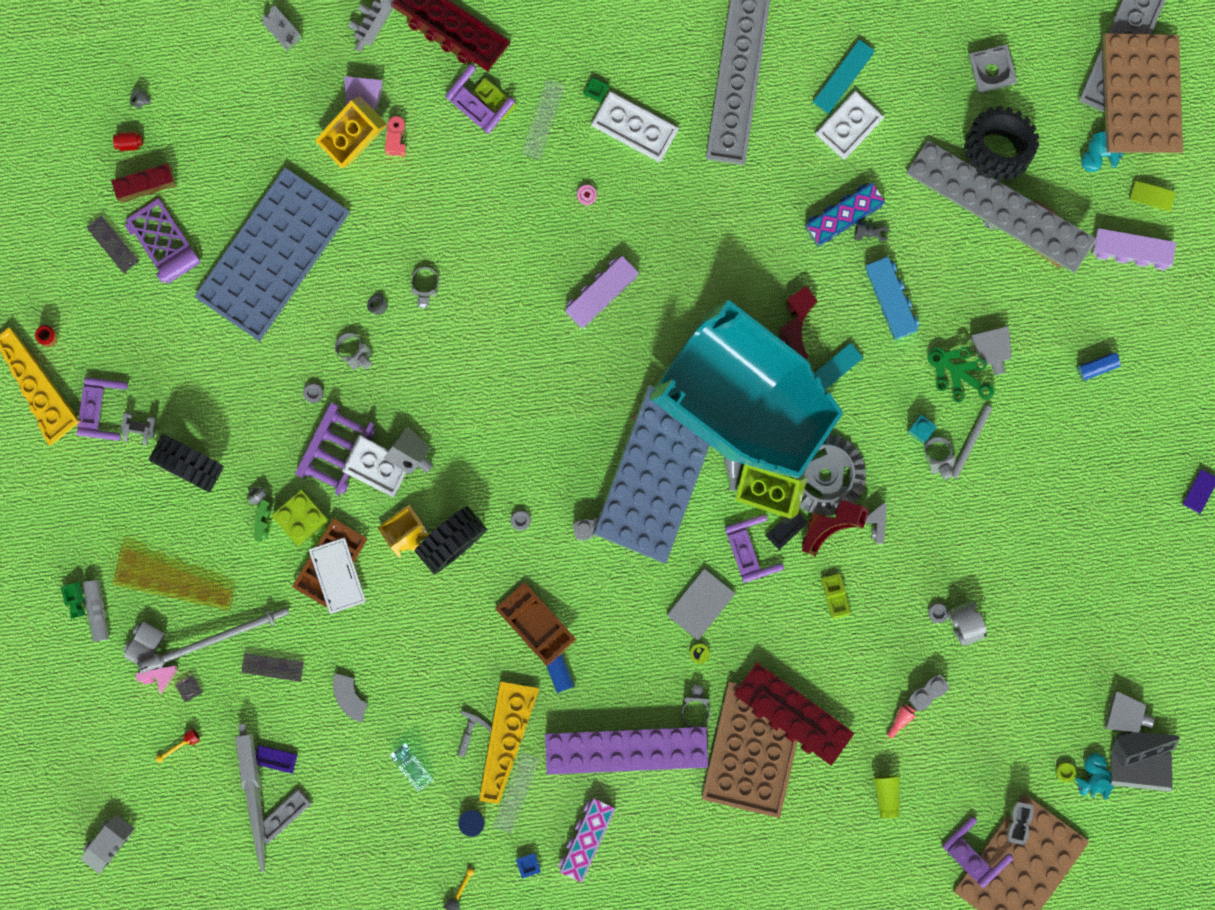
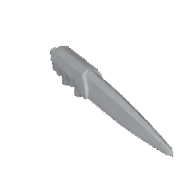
[348,0,394,53]
[235,724,265,873]

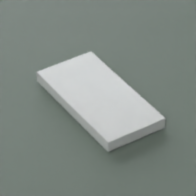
[591,91,679,163]

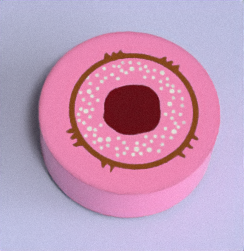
[577,185,597,206]

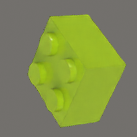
[271,490,329,547]

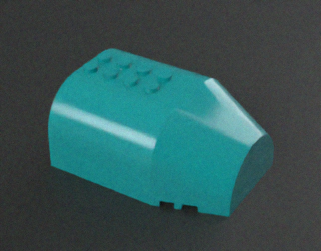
[650,299,843,478]

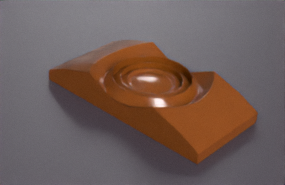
[292,518,368,607]
[495,582,577,666]

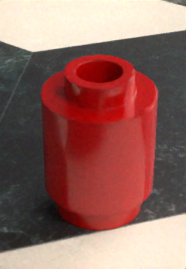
[113,130,143,151]
[35,325,58,347]

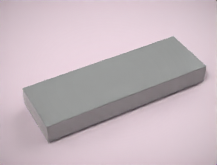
[263,789,312,845]

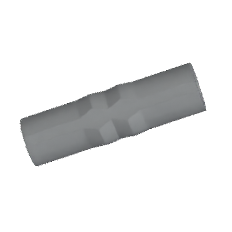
[82,580,109,642]

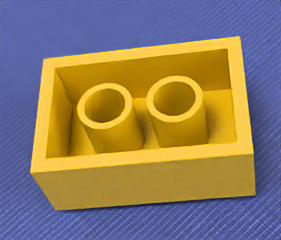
[315,96,388,169]

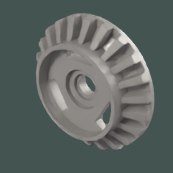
[800,434,866,516]

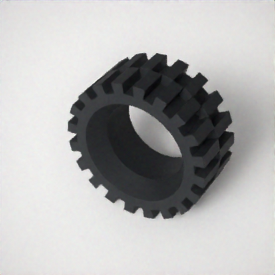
[964,106,1039,181]
[148,434,224,493]
[414,506,487,574]

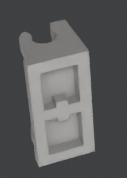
[262,5,302,52]

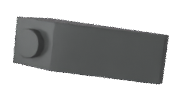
[1112,732,1180,768]

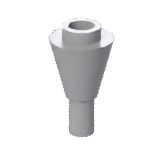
[723,458,741,491]

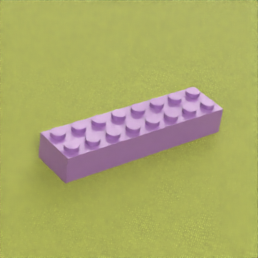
[545,727,708,775]

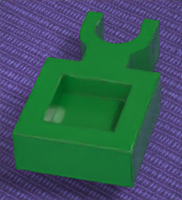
[60,582,85,619]

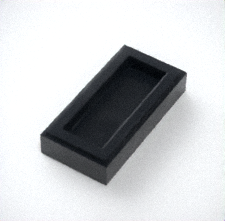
[765,513,808,550]

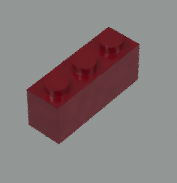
[111,163,177,203]

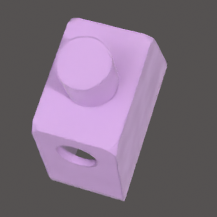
[344,76,383,112]

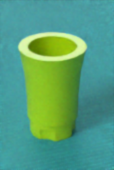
[872,775,900,818]

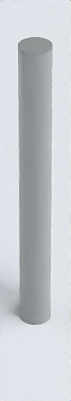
[952,405,993,479]

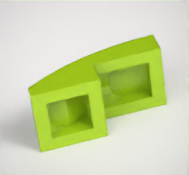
[472,78,517,120]
[1130,181,1176,212]
[821,573,851,620]

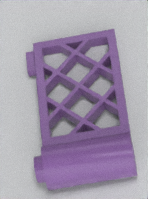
[125,198,201,284]

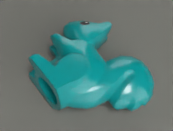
[1081,132,1124,172]
[1075,753,1115,800]

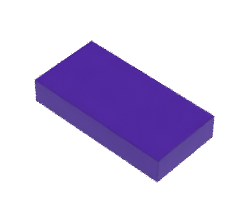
[1182,469,1215,514]
[256,745,298,774]

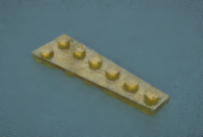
[112,546,234,611]

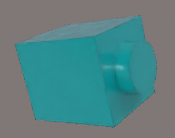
[907,415,937,444]

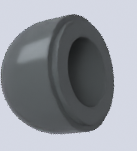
[367,294,388,315]

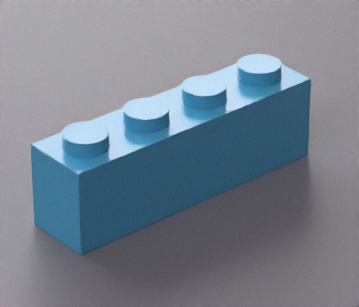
[865,257,920,341]

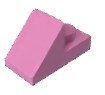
[135,666,178,694]

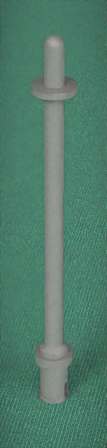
[137,607,289,674]

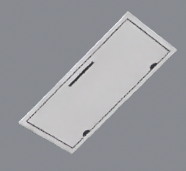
[309,538,366,614]

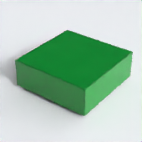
[583,77,609,103]

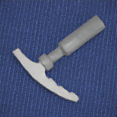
[457,711,492,757]

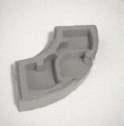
[333,673,368,723]

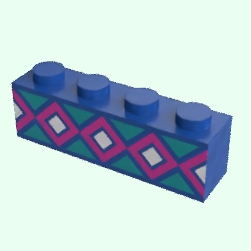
[805,183,885,248]

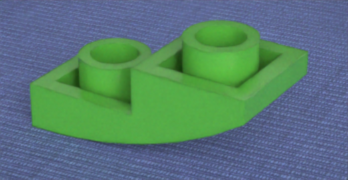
[254,499,272,543]

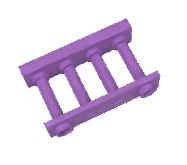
[295,403,376,496]

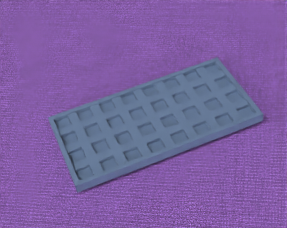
[194,168,350,342]
[592,385,710,564]

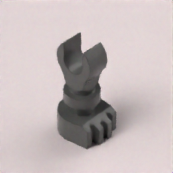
[854,222,890,242]

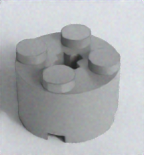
[946,600,988,646]

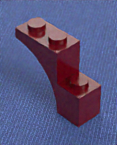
[778,286,818,360]
[802,500,869,557]

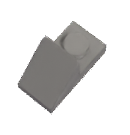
[865,504,887,545]

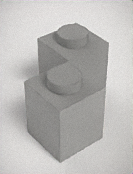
[81,814,135,874]

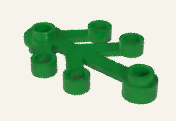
[928,347,996,403]

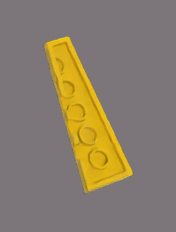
[0,327,81,445]
[479,682,539,804]

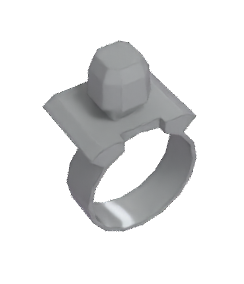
[411,267,439,309]
[335,333,372,370]
[924,437,955,479]
[682,685,710,728]

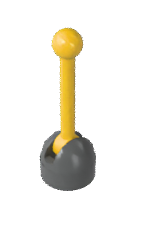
[442,868,475,910]

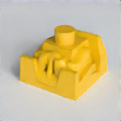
[377,504,430,557]

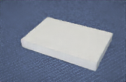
[815,90,884,160]
[341,435,406,497]

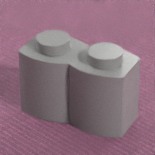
[573,517,598,541]
[123,622,166,664]
[907,675,950,711]
[1005,802,1034,845]

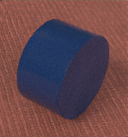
[458,810,485,837]

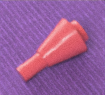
[887,703,917,739]

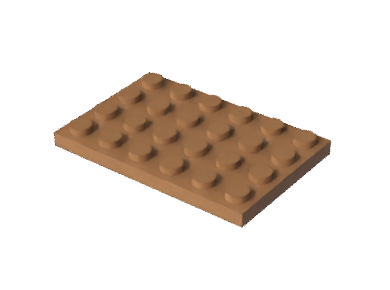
[1102,34,1183,154]
[701,682,797,818]
[953,794,1089,910]

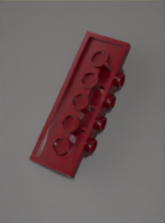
[391,0,511,72]
[733,662,855,766]

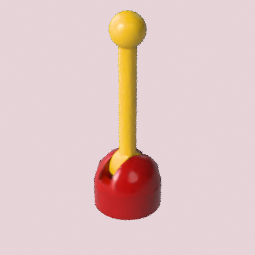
[156,728,201,763]

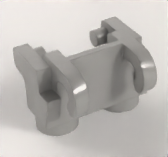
[121,412,157,445]

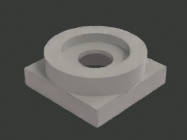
[968,45,1017,93]

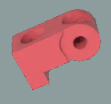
[385,116,406,156]

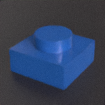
[516,853,541,879]

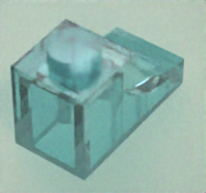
[390,743,434,792]

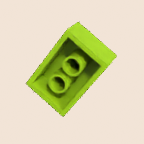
[735,465,808,519]

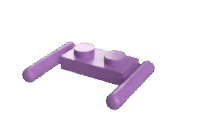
[445,64,515,134]
[77,377,128,441]
[724,514,784,583]
[941,816,1013,888]

